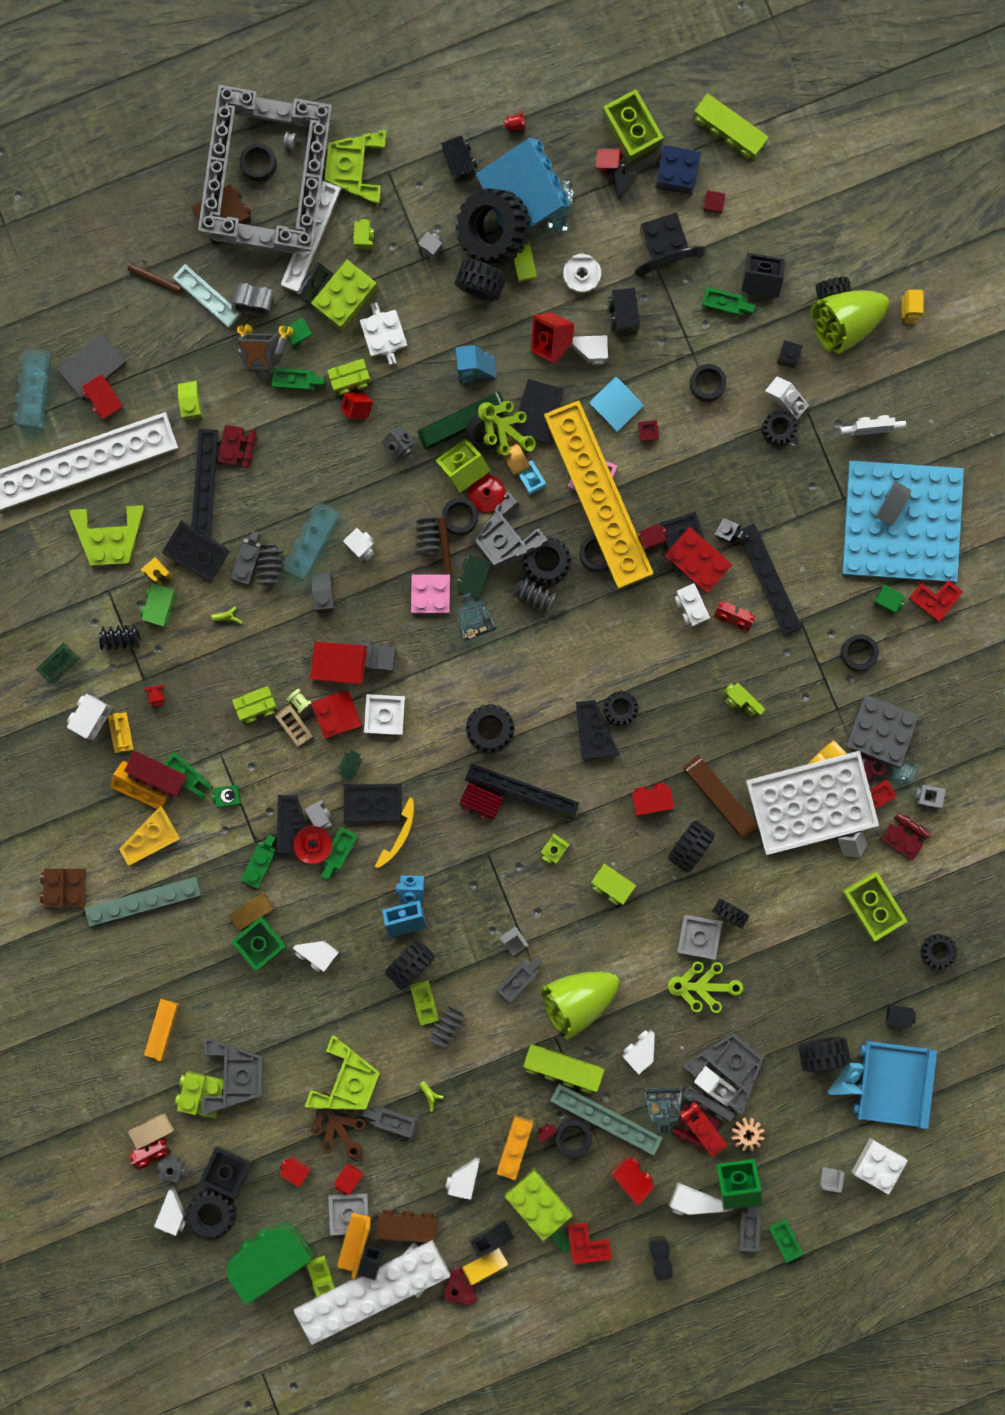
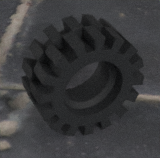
[815,276,852,300]
[762,410,798,446]
[604,691,639,726]
[712,898,750,929]
[920,934,958,969]

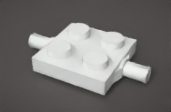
[360,302,407,366]
[840,415,906,436]

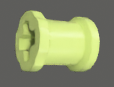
[286,689,311,714]

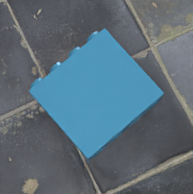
[476,138,571,230]
[853,1040,937,1129]

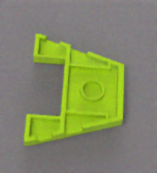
[324,130,387,205]
[69,505,145,566]
[305,1035,380,1110]

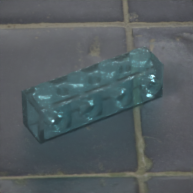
[14,349,51,430]
[282,501,341,581]

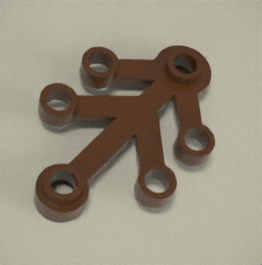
[311,1092,366,1159]

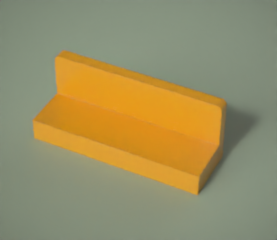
[110,761,168,809]
[144,999,180,1062]
[337,1213,371,1279]

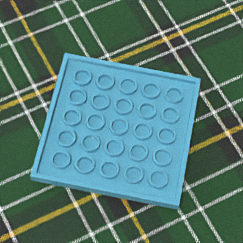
[842,461,964,583]

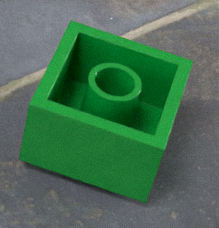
[231,916,288,971]
[716,1159,762,1210]

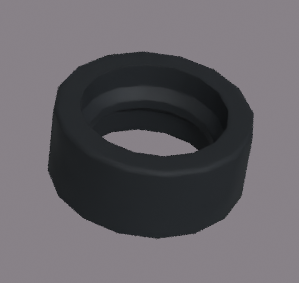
[240,143,277,182]
[690,364,727,402]
[466,412,500,451]
[442,498,478,535]
[579,535,608,572]
[841,634,879,671]
[555,1119,592,1158]

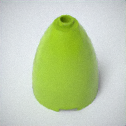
[810,290,889,354]
[539,972,620,1040]

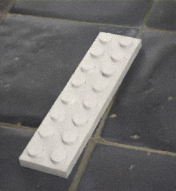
[294,1240,450,1345]

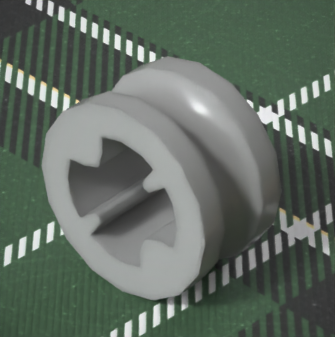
[283,132,296,150]

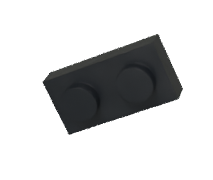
[296,262,333,305]

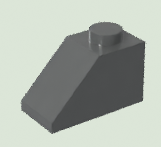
[311,572,335,612]

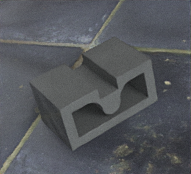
[357,640,396,672]

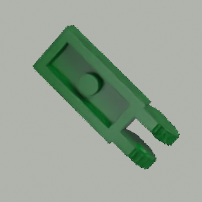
[163,752,214,800]

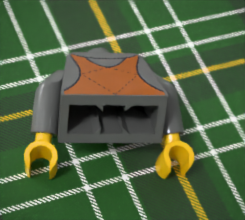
[237,324,293,379]

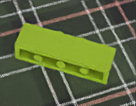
[693,93,769,161]
[523,1043,604,1094]

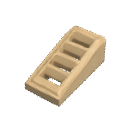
[275,704,313,748]

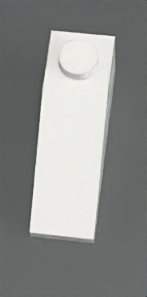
[669,1182,733,1215]

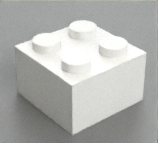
[67,694,113,741]
[851,1138,908,1194]

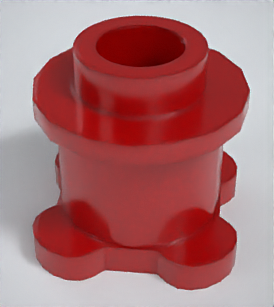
[504,110,525,134]
[144,685,166,707]

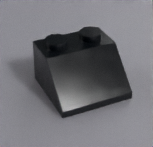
[742,253,785,298]

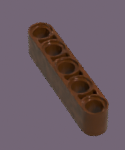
[683,755,758,839]

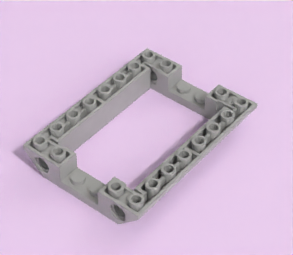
[198,85,332,254]

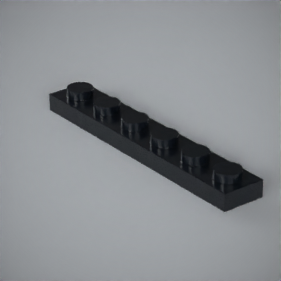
[192,429,219,538]
[740,523,802,635]
[465,763,579,820]

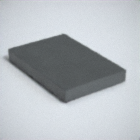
[58,333,126,399]

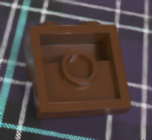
[40,868,86,907]

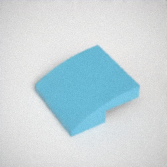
[589,377,644,432]

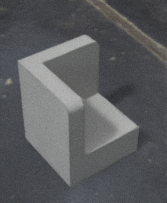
[838,830,868,858]
[500,926,529,955]
[819,1167,844,1193]

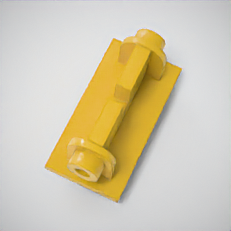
[108,712,134,754]

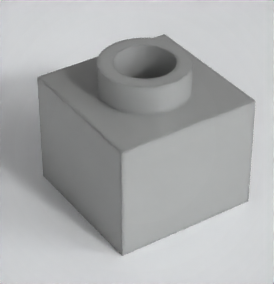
[418,232,443,259]

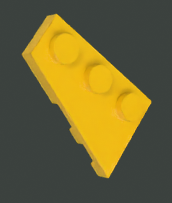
[119,804,180,866]

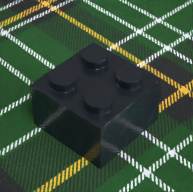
[608,288,640,337]
[199,1146,254,1199]

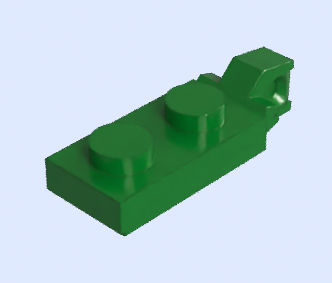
[701,286,756,316]
[272,367,326,391]
[321,827,358,880]
[241,835,276,888]

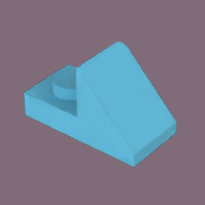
[518,460,547,495]
[827,1063,864,1095]

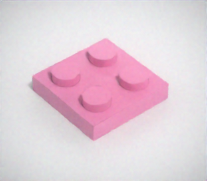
[411,575,450,614]

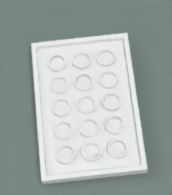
[746,751,879,855]

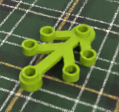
[478,401,536,455]
[668,961,743,1013]

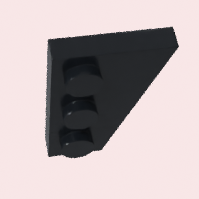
[576,700,620,759]
[276,795,313,853]

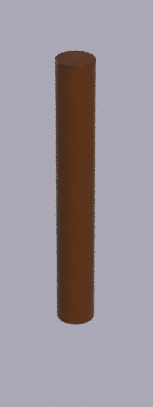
[127,263,182,293]
[438,517,452,575]

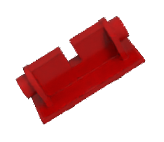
[713,601,755,631]
[129,1137,172,1169]

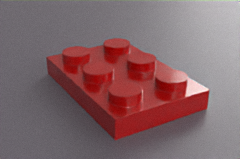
[664,527,733,594]

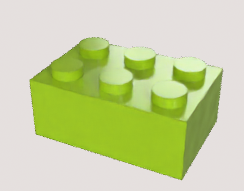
[602,89,664,163]
[311,260,378,332]
[841,871,908,942]
[505,1168,573,1241]

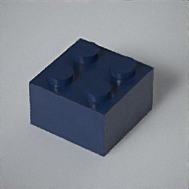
[656,145,701,195]

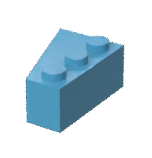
[456,345,497,384]

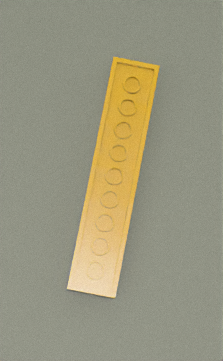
[544,400,654,589]

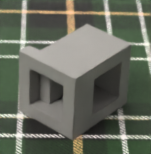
[914,785,946,808]
[305,800,332,829]

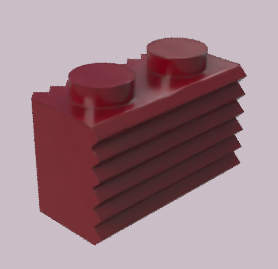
[637,523,668,553]
[459,783,504,821]

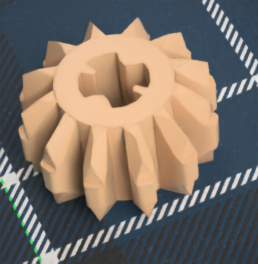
[732,1118,764,1151]

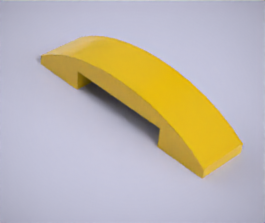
[375,798,415,868]

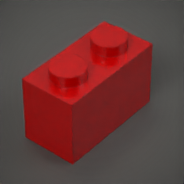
[81,374,123,419]
[631,783,674,816]

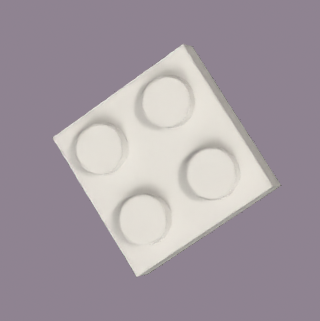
[364,694,405,735]

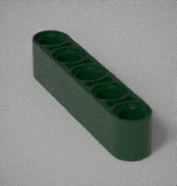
[417,392,508,449]

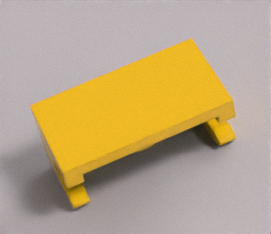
[141,557,174,586]

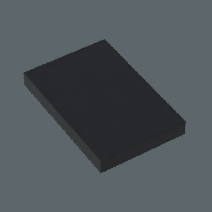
[513,379,564,444]
[660,511,705,578]
[162,520,231,583]
[344,783,402,823]

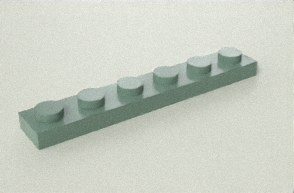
[84,877,202,927]
[550,1083,663,1155]

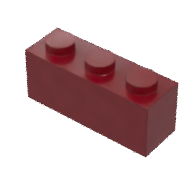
[124,751,189,798]

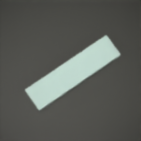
[173,264,242,329]

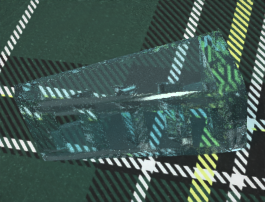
[891,761,919,784]

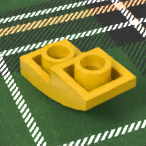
[462,1248,508,1285]

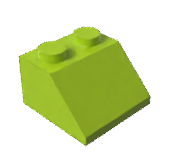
[435,438,491,492]

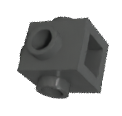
[381,426,416,460]
[157,1155,187,1185]

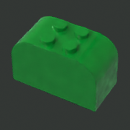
[227,1222,314,1305]

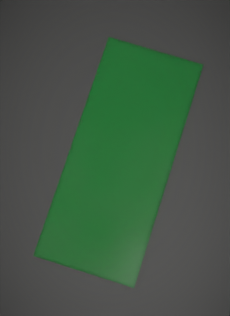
[549,1227,571,1253]

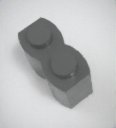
[231,283,274,318]

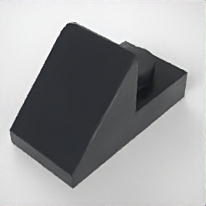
[612,161,637,200]

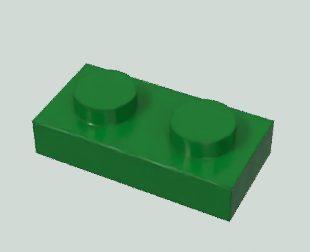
[768,1218,804,1263]

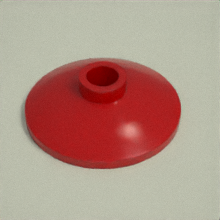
[468,475,506,513]
[293,826,332,864]

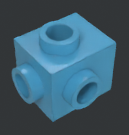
[396,876,424,903]

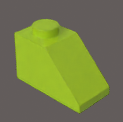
[178,381,203,422]

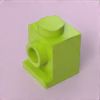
[353,219,374,250]
[540,834,570,864]

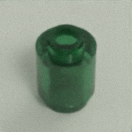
[338,750,363,780]

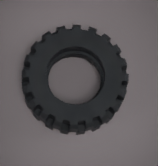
[456,188,531,263]

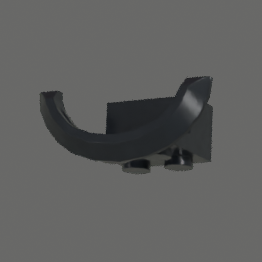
[634,212,706,276]

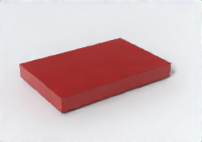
[310,642,367,684]

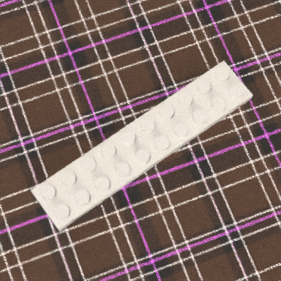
[0,412,179,511]

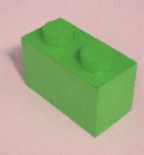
[140,583,177,628]

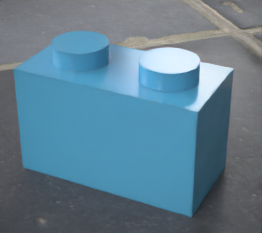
[382,900,427,938]

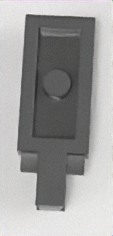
[230,530,261,585]
[496,955,542,1004]
[683,1085,734,1122]
[362,1106,417,1138]
[739,1206,761,1253]

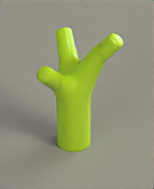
[211,606,242,625]
[419,1081,443,1112]

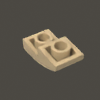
[128,1113,174,1149]

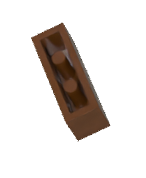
[377,1209,437,1243]

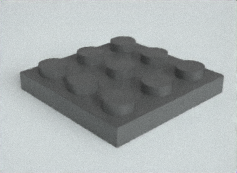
[845,694,919,769]

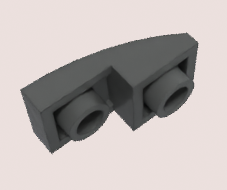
[875,481,912,526]

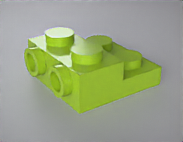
[722,683,766,717]
[175,1071,224,1119]

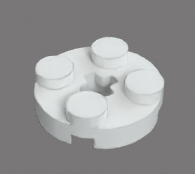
[563,254,601,293]

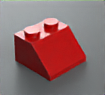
[531,312,574,363]
[311,691,362,740]
[610,1155,654,1205]

